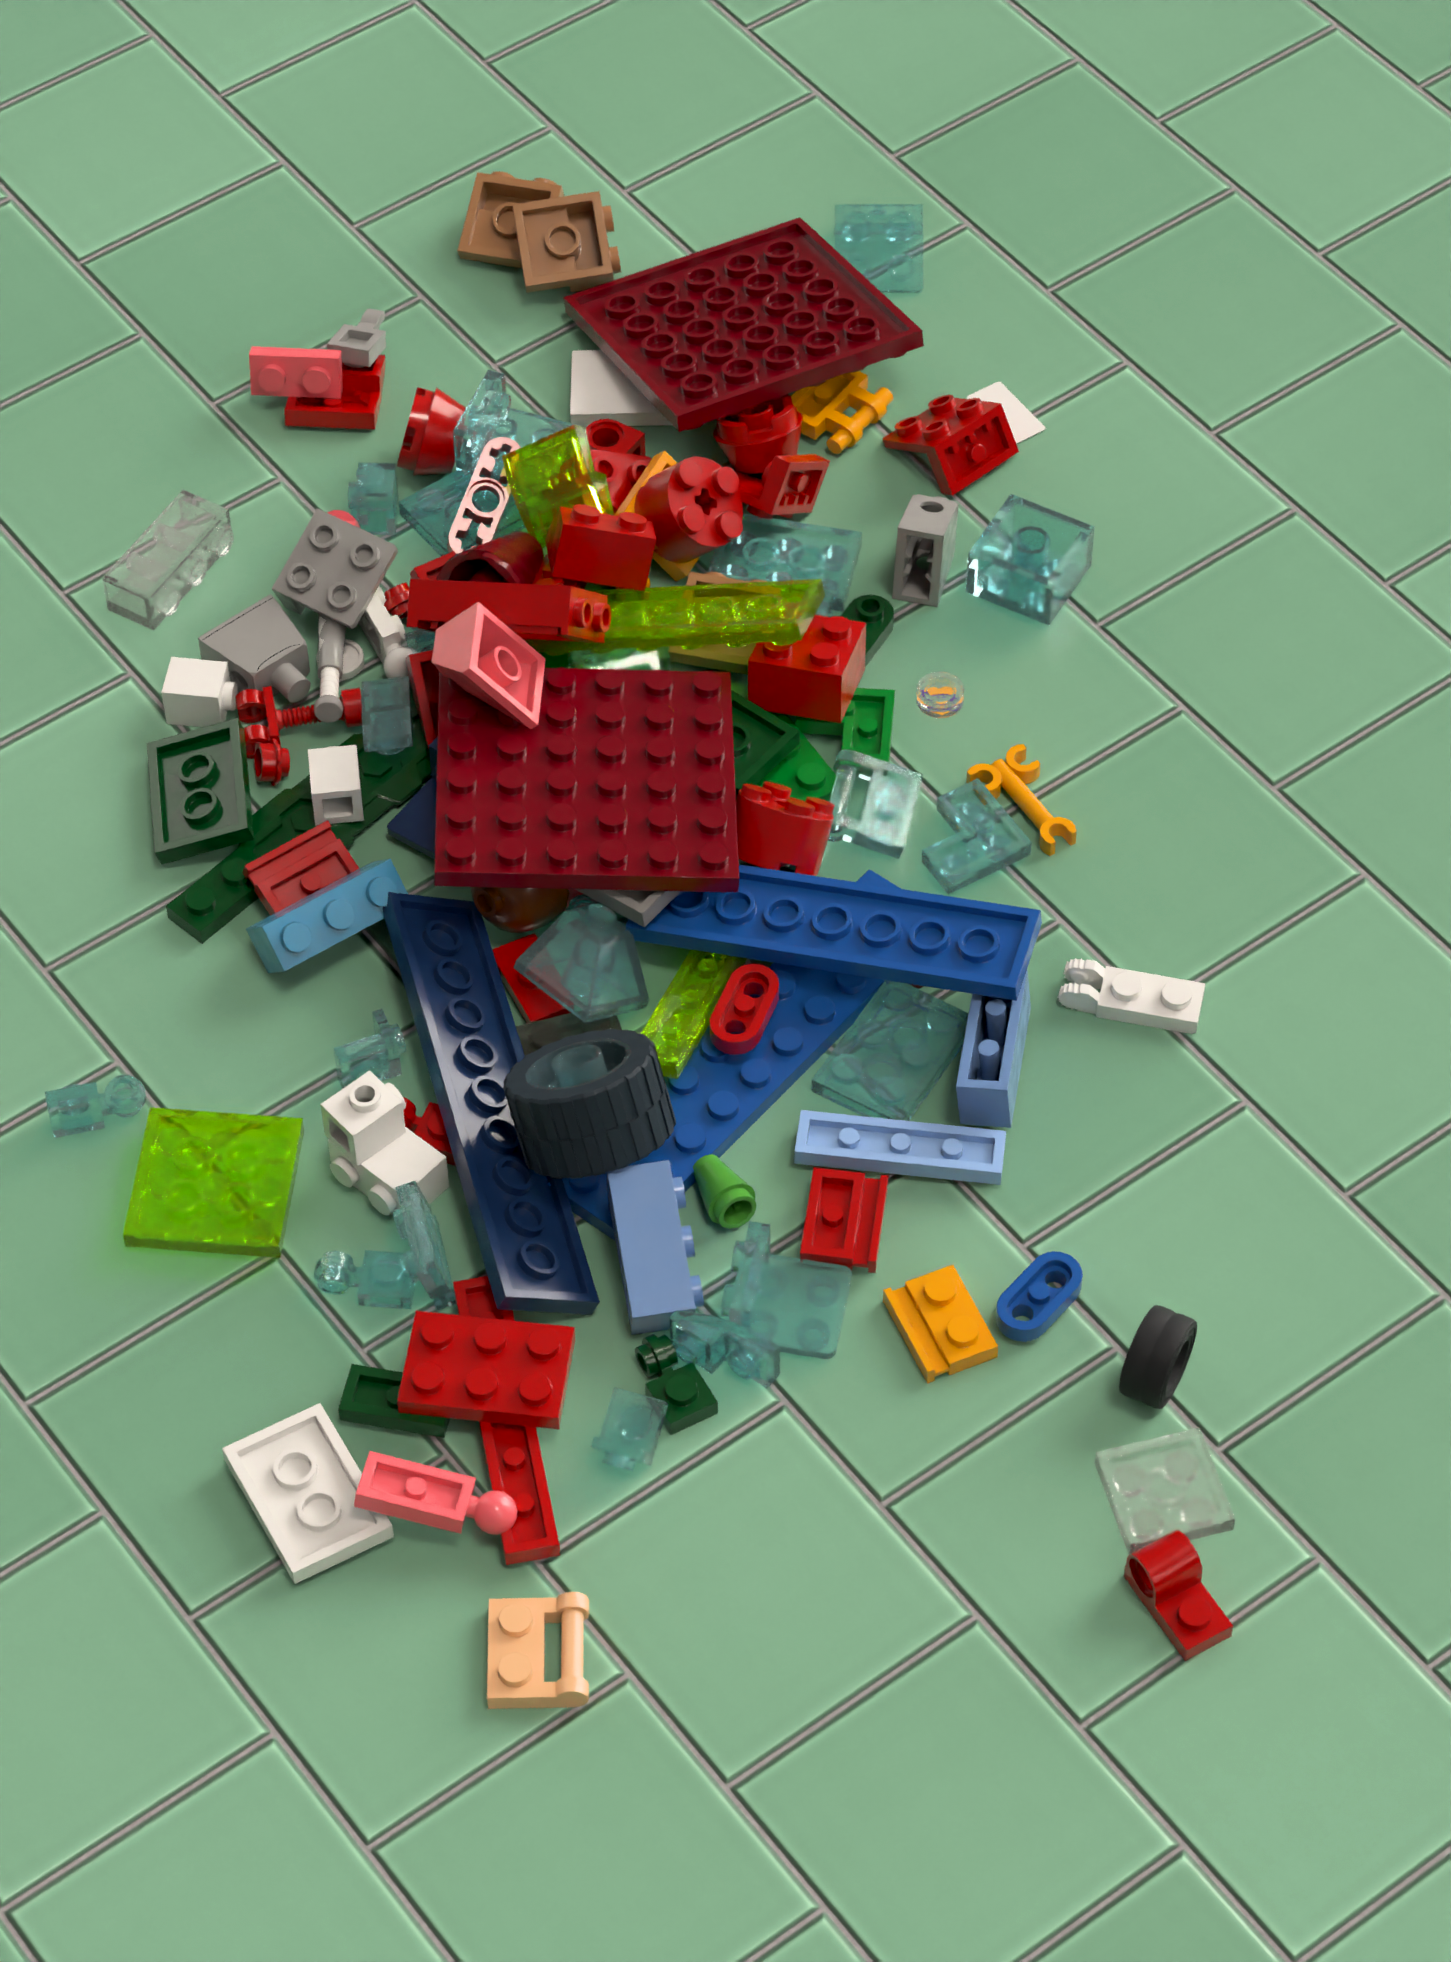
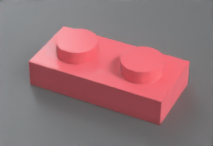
[249,346,343,399]

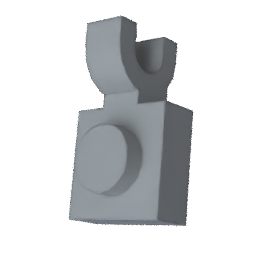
[327,309,386,368]

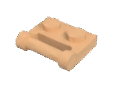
[487,1592,589,1709]

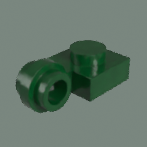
[635,1334,718,1435]

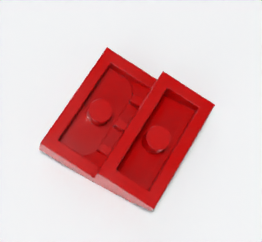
[284,355,386,430]

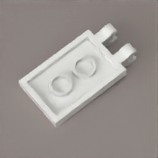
[570,350,706,427]

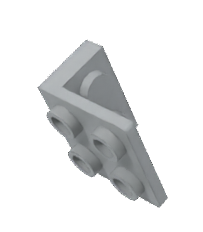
[272,508,398,629]

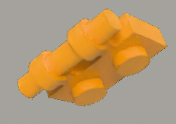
[791,371,893,454]

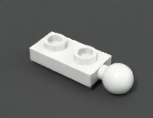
[358,586,416,685]

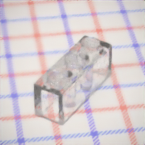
[102,490,234,631]

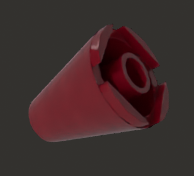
[437,531,544,584]

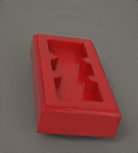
[492,933,577,1032]

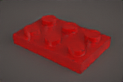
[397,1311,576,1430]

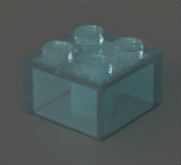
[966,494,1095,625]

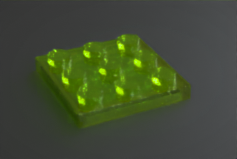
[123,1107,304,1258]

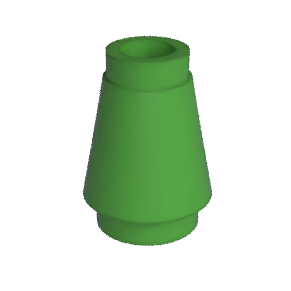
[693,1154,757,1229]

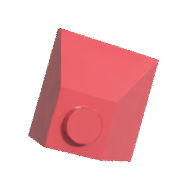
[431,602,546,729]

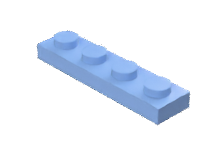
[794,1110,1006,1185]

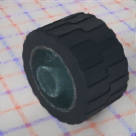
[503,1029,676,1179]

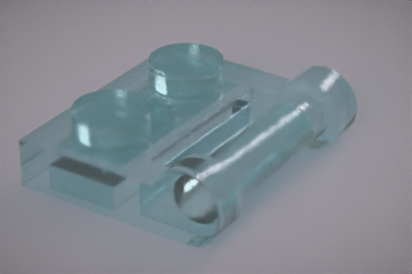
[828,749,923,859]

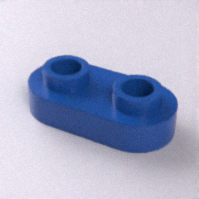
[996,1251,1083,1342]

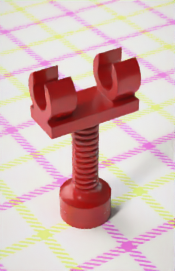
[235,686,366,759]

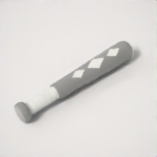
[314,613,346,723]

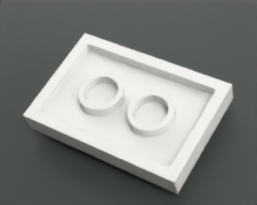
[222,1403,394,1584]

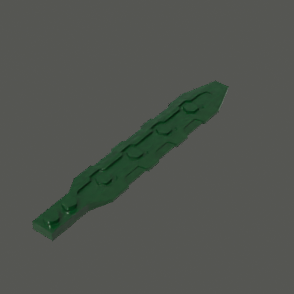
[166,640,583,944]

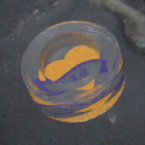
[916,671,964,718]

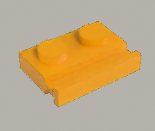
[883,1264,998,1384]

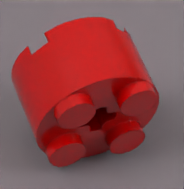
[634,456,743,563]
[736,781,835,876]

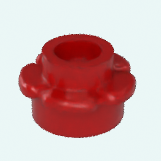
[254,738,290,786]

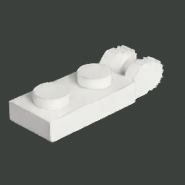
[1058,958,1205,1034]

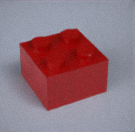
[748,608,866,723]

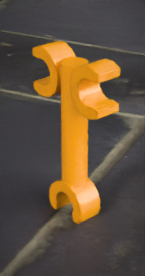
[966,744,1077,856]

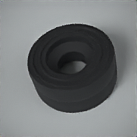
[1119,1305,1197,1409]

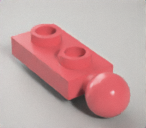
[354,1451,517,1535]

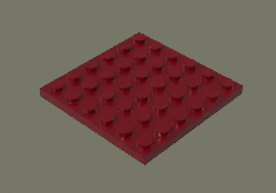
[563,217,924,432]
[434,667,739,892]

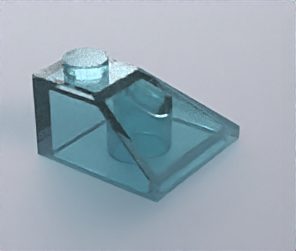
[513,904,650,1023]

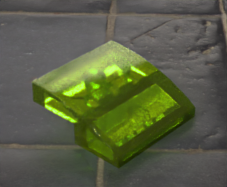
[502,424,614,548]

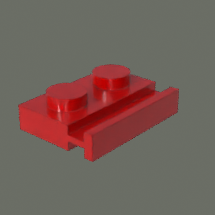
[242,820,360,916]
[800,1167,889,1273]

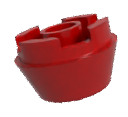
[396,387,472,476]
[713,394,803,473]

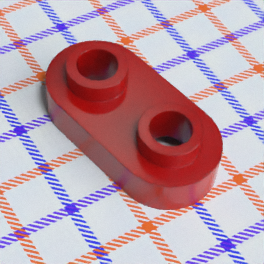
[710,964,779,1055]

